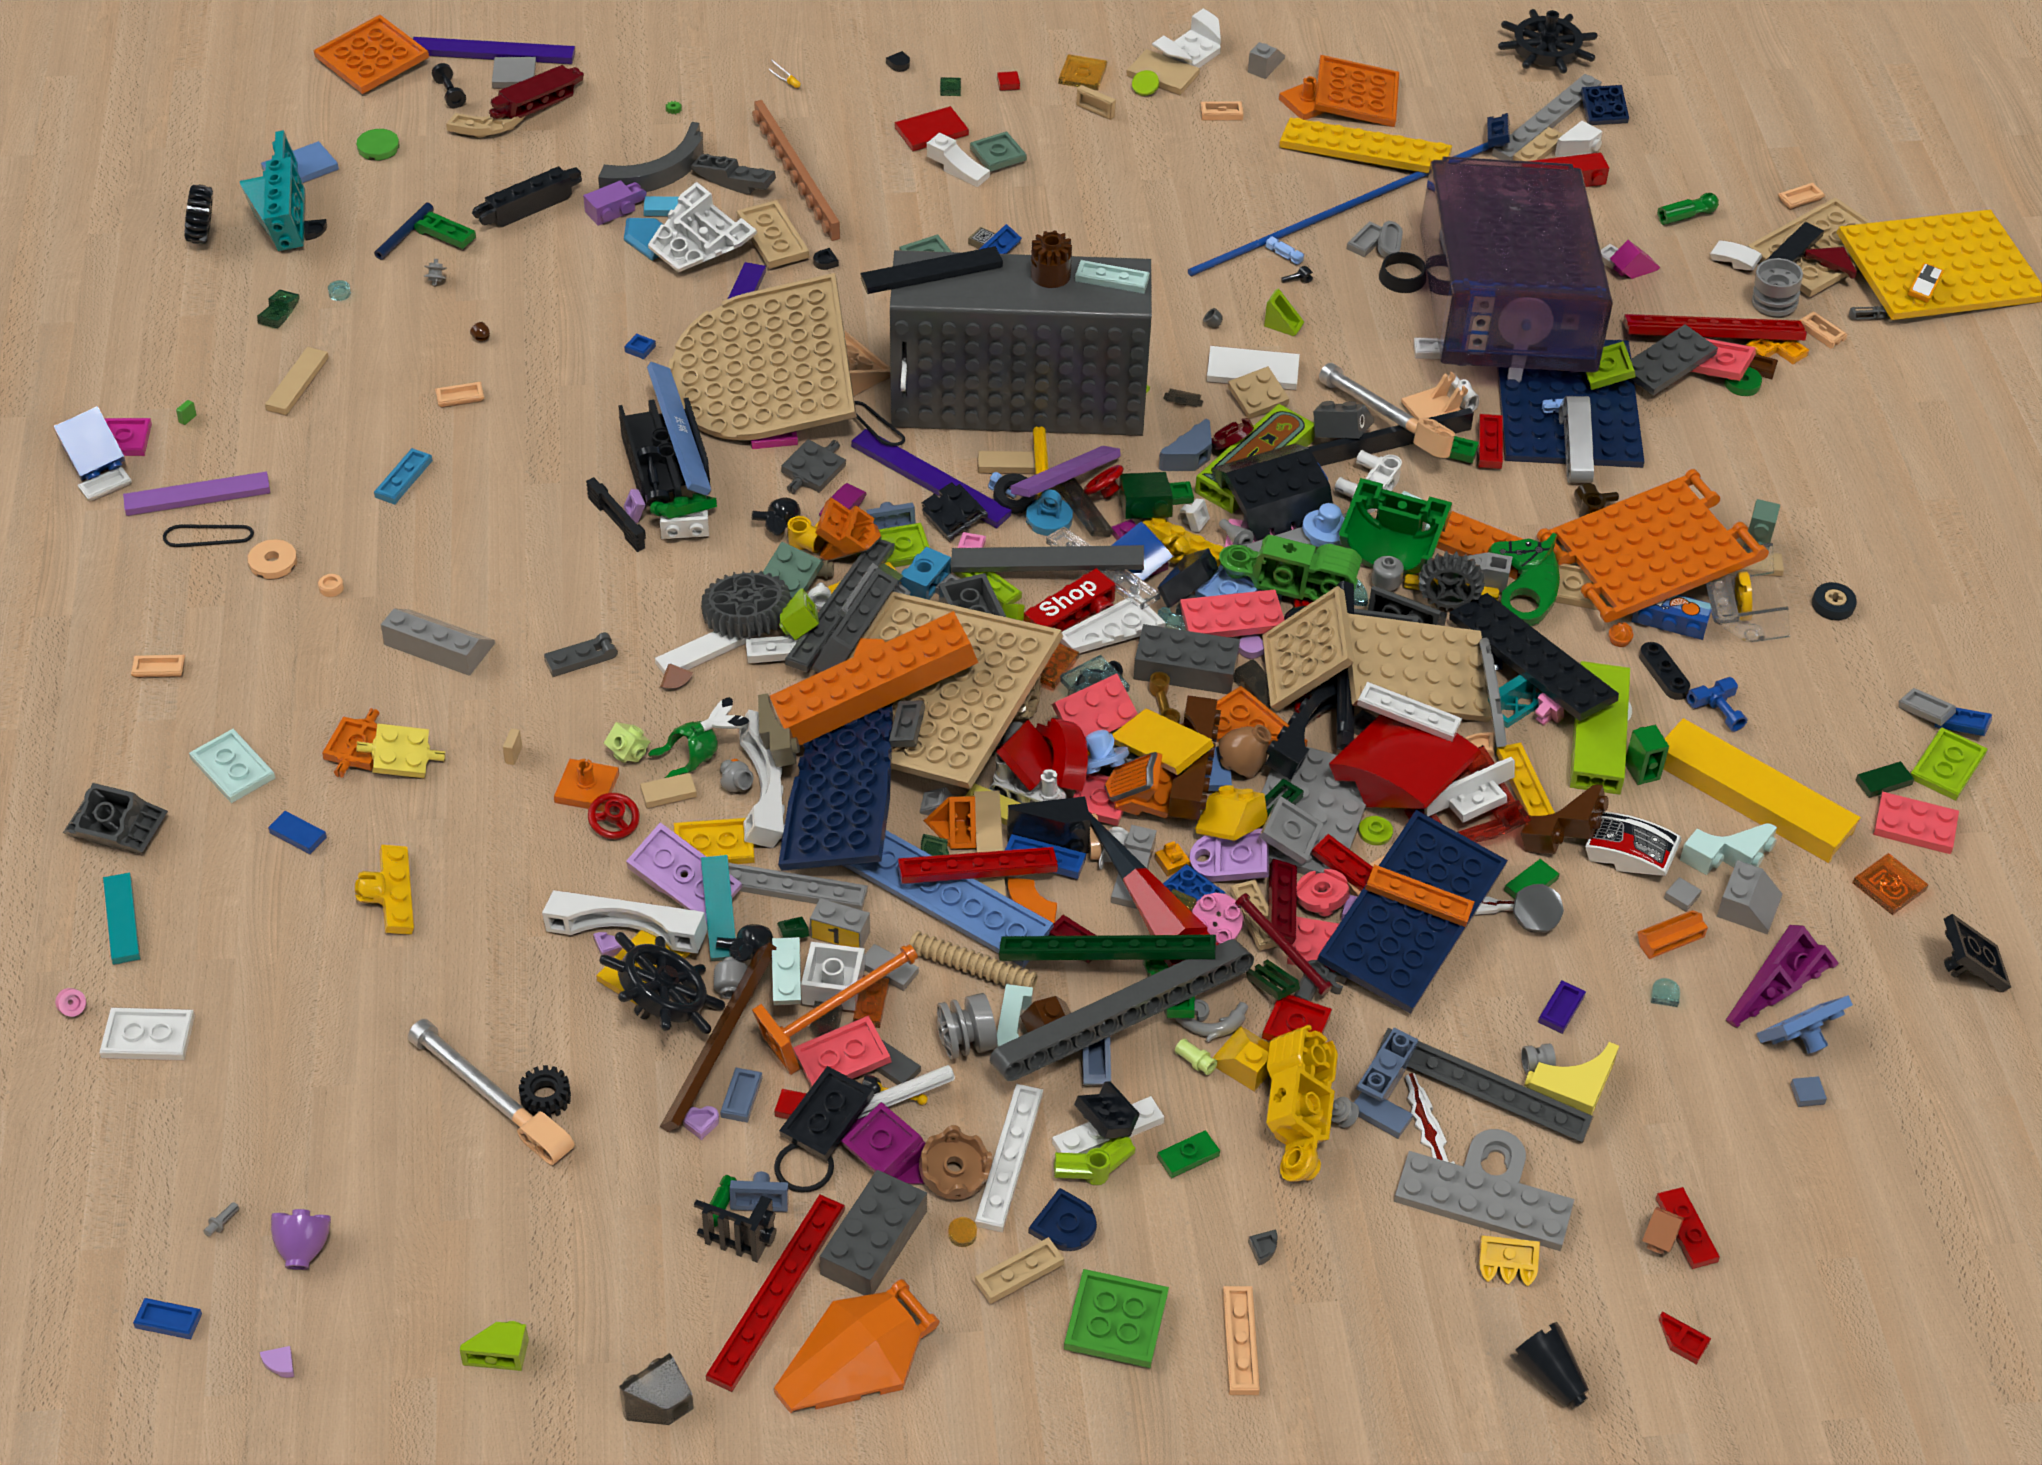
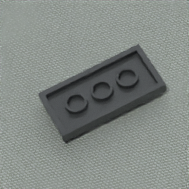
[1630,324,1718,396]

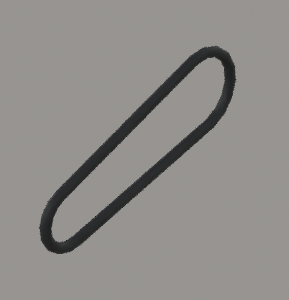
[854,401,905,446]
[163,524,254,547]

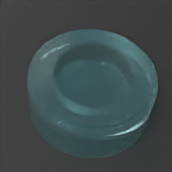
[328,280,351,301]

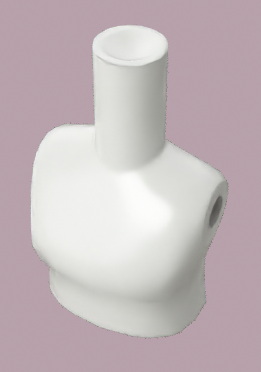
[1448,376,1479,411]

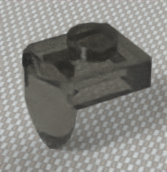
[809,1001,843,1037]

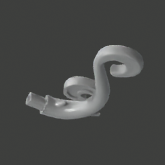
[1175,999,1248,1042]

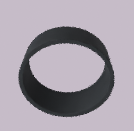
[1379,252,1426,293]

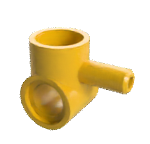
[788,516,825,553]

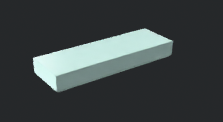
[1075,260,1150,294]

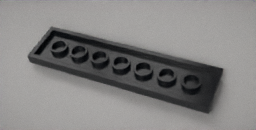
[1449,593,1619,721]

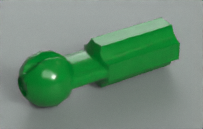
[1657,193,1719,225]

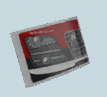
[1585,811,1681,876]

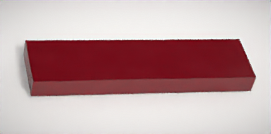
[1268,858,1297,945]

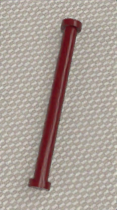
[1235,893,1333,996]

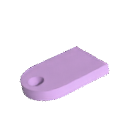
[1190,829,1269,882]

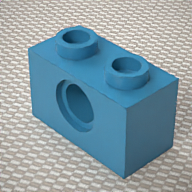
[900,547,951,600]

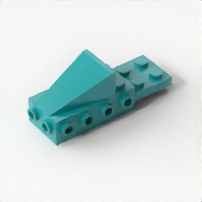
[240,130,305,251]

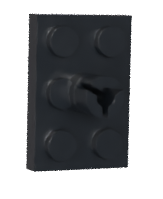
[1943,914,2011,992]

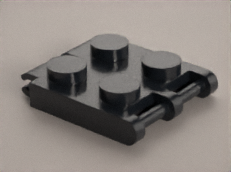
[921,482,988,542]

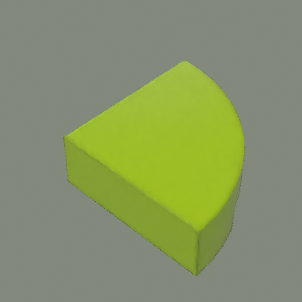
[1002,604,1025,621]

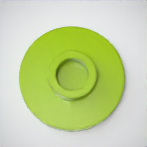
[1132,70,1159,96]
[1358,816,1393,845]

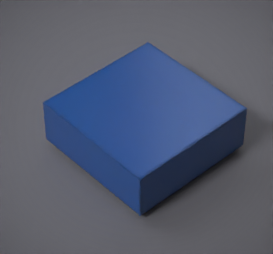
[624,333,656,359]

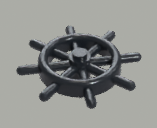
[1498,9,1598,74]
[599,932,725,1034]

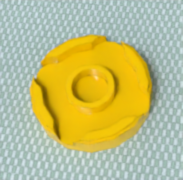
[1735,571,1752,620]

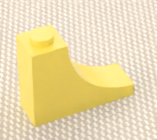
[1524,1042,1619,1115]

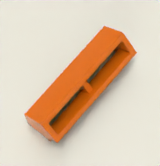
[1637,910,1708,959]

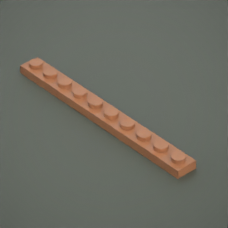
[752,100,840,241]

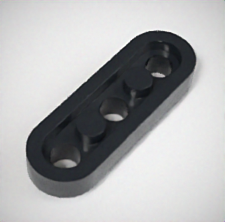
[1639,642,1690,700]

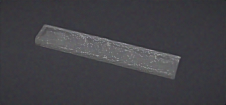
[1046,527,1160,610]

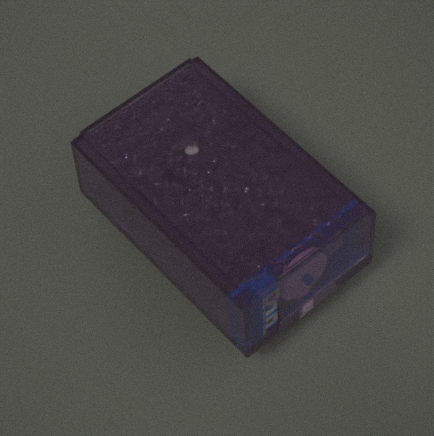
[1420,156,1613,382]

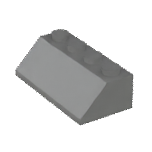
[381,609,495,676]

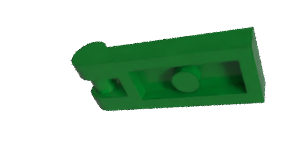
[414,212,476,249]
[650,493,717,519]

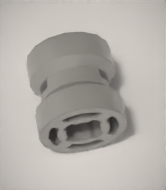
[1521,1043,1556,1074]

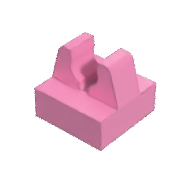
[1535,693,1564,726]

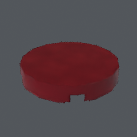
[1211,418,1254,450]

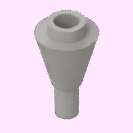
[1219,519,1254,546]

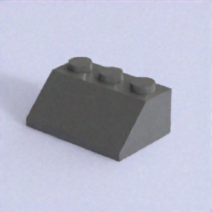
[1368,586,1447,626]

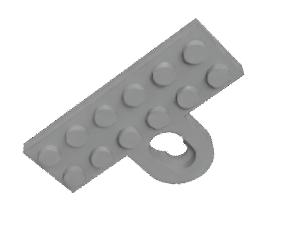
[1394,1129,1575,1251]

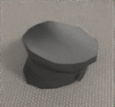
[1513,884,1564,933]

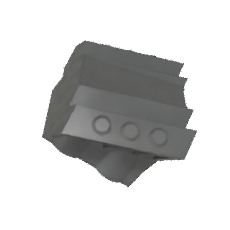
[63,783,168,853]

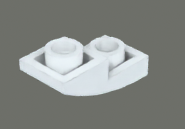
[1710,240,1762,270]

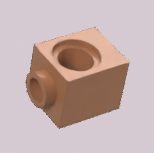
[1642,1207,1684,1254]

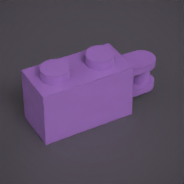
[583,180,647,226]

